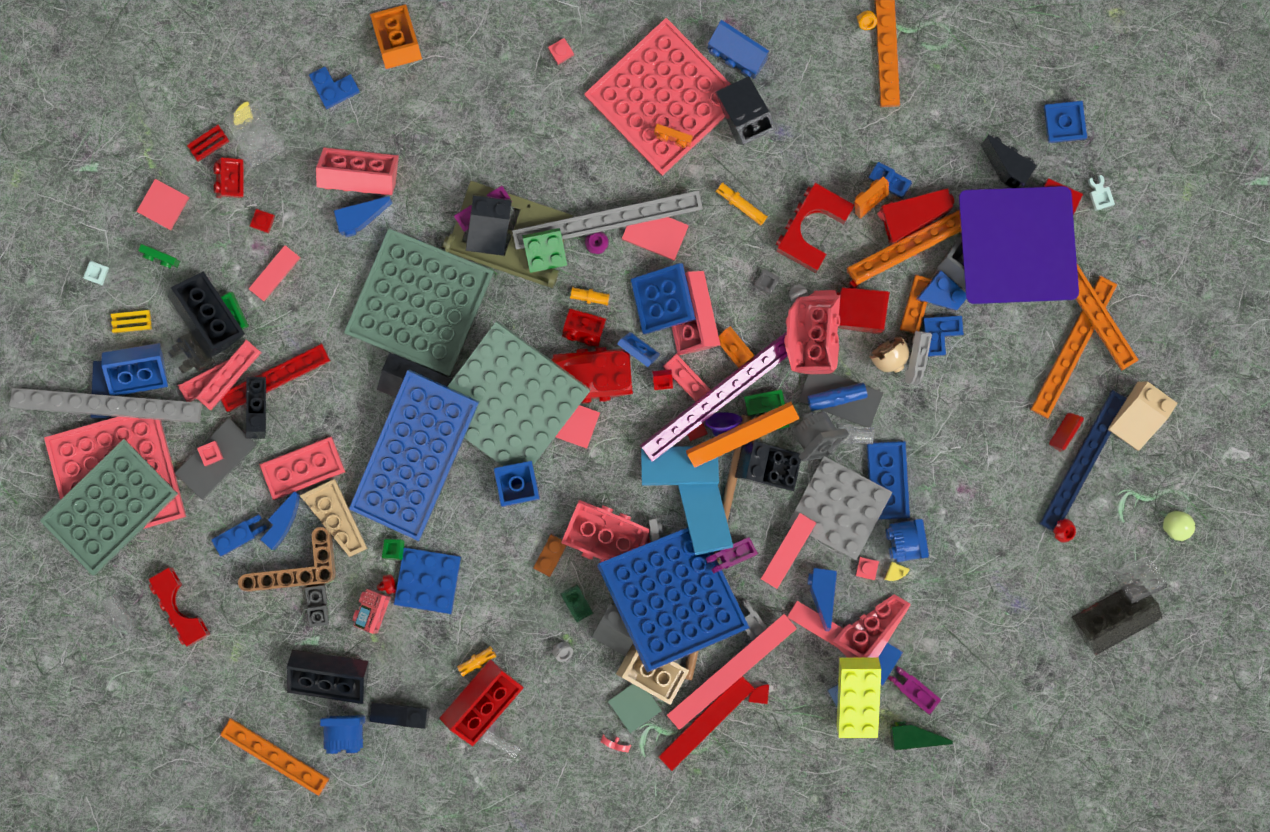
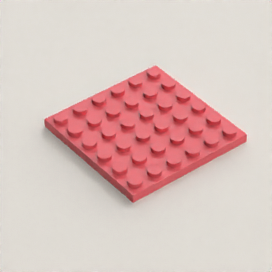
[584,18,731,176]
[44,417,186,530]

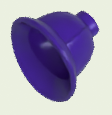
[705,412,742,437]

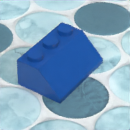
[707,20,769,79]
[101,343,168,396]

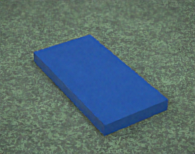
[867,441,910,520]

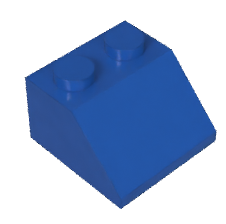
[494,461,540,507]

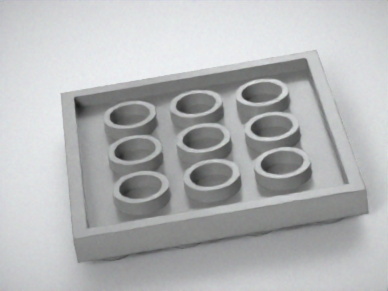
[788,456,892,560]

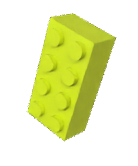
[837,657,881,738]

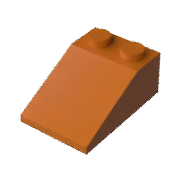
[370,4,422,69]

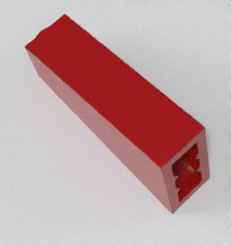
[880,188,954,245]

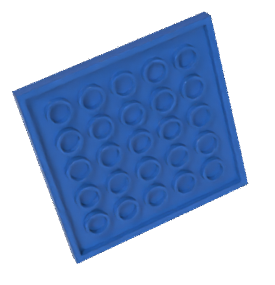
[597,528,749,673]

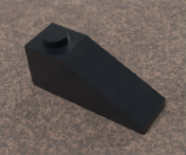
[369,702,430,729]

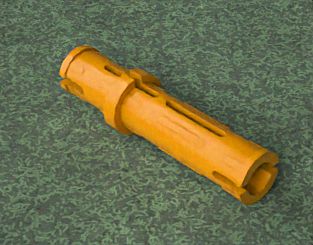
[716,182,768,226]

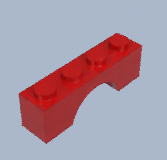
[148,568,211,647]

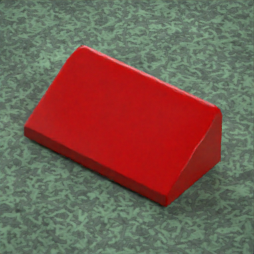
[1049,413,1084,452]

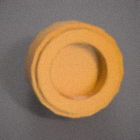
[857,11,877,30]

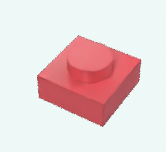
[548,38,574,65]
[197,441,224,466]
[855,557,879,580]

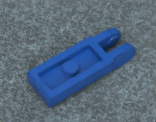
[212,515,267,557]

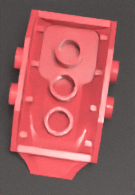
[784,290,840,374]
[561,500,651,563]

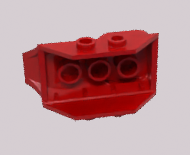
[551,347,633,403]

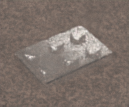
[224,100,286,169]

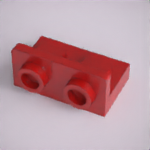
[213,158,244,198]
[562,309,606,347]

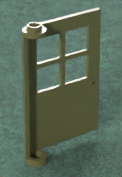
[443,181,573,288]

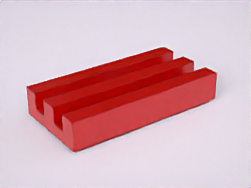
[187,125,230,162]

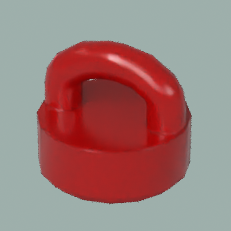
[377,574,396,594]

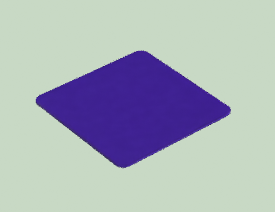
[959,187,1079,304]

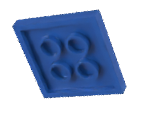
[631,263,696,334]
[394,548,461,614]

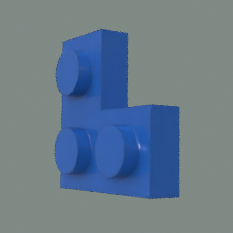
[309,66,360,109]
[923,316,964,357]

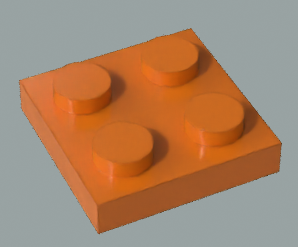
[855,176,889,219]

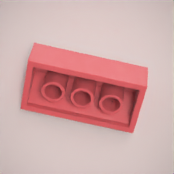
[316,148,399,195]
[672,271,720,355]

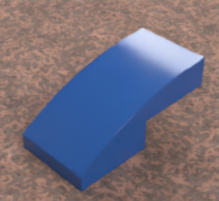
[868,162,912,199]

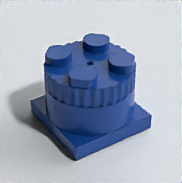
[885,519,929,562]
[320,715,365,754]

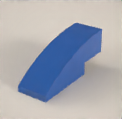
[260,491,300,550]

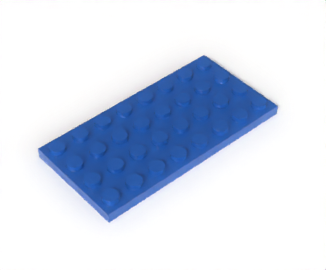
[349,370,479,541]

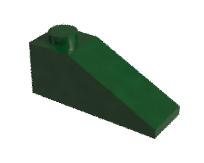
[890,721,953,750]

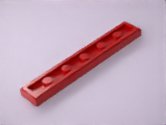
[221,344,331,412]
[658,676,755,771]

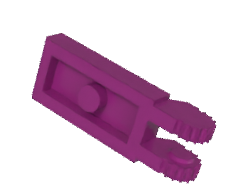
[706,537,758,574]
[888,666,941,715]

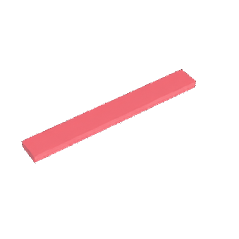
[667,614,797,730]

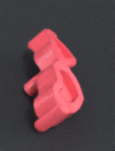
[600,734,631,752]

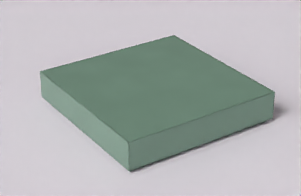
[608,684,662,733]

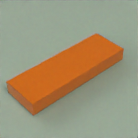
[899,274,932,334]

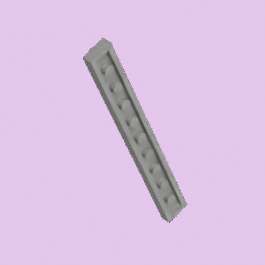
[512,191,703,250]
[9,388,202,423]

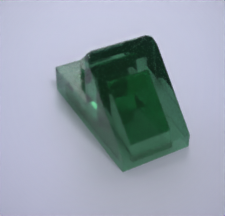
[560,584,594,623]

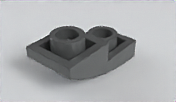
[305,584,329,627]

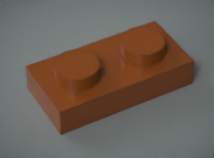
[533,534,567,577]

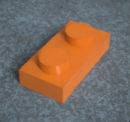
[654,124,693,148]
[718,326,755,368]

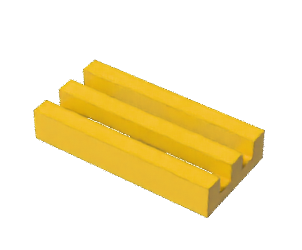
[111,310,152,334]

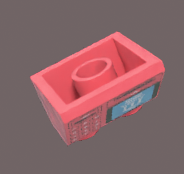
[352,589,391,634]

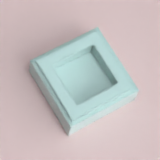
[83,261,109,285]

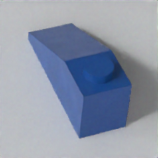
[334,196,393,237]
[807,568,837,632]

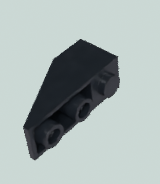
[246,377,266,439]

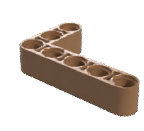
[238,527,336,591]

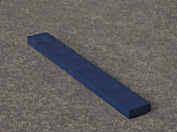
[1039,390,1127,532]

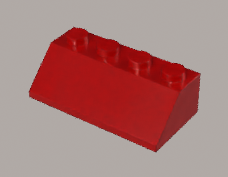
[439,659,524,746]

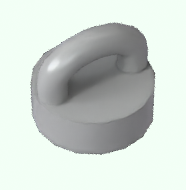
[789,285,808,303]
[552,641,573,662]

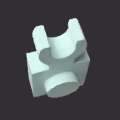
[1088,175,1115,211]

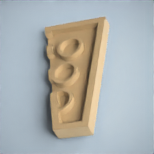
[300,479,368,557]

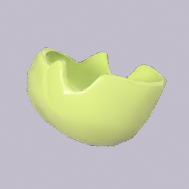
[1163,511,1195,541]

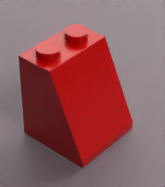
[836,288,890,335]

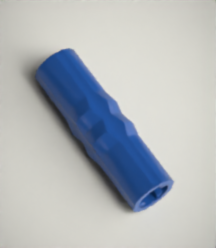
[807,382,868,412]

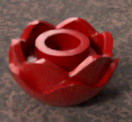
[1053,519,1076,543]

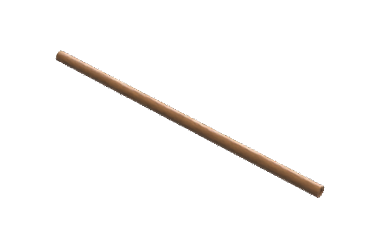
[685,415,751,680]

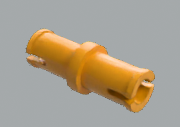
[570,287,610,306]
[457,646,497,677]

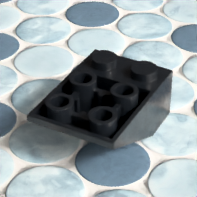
[715,76,777,145]
[981,134,1037,188]
[735,441,801,491]

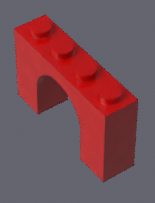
[775,183,855,273]

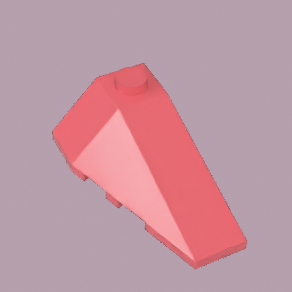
[833,594,910,658]

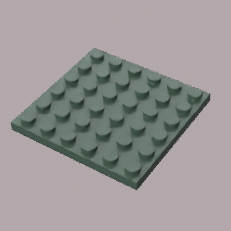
[344,228,494,377]
[447,320,591,466]

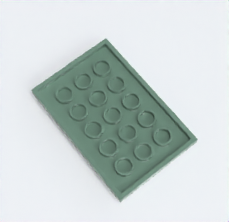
[40,439,178,576]

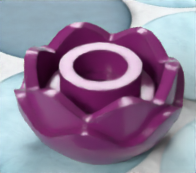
[585,232,609,254]

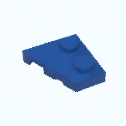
[916,271,966,311]

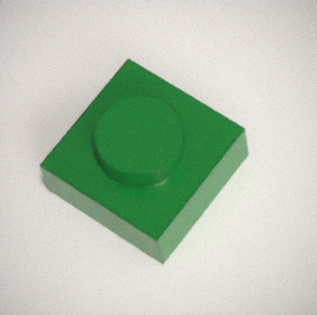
[382,539,405,560]

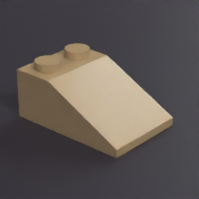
[1108,382,1177,451]
[616,644,689,705]

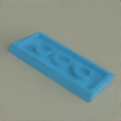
[641,446,719,486]
[678,484,733,555]

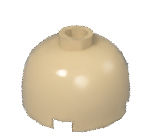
[870,337,909,373]

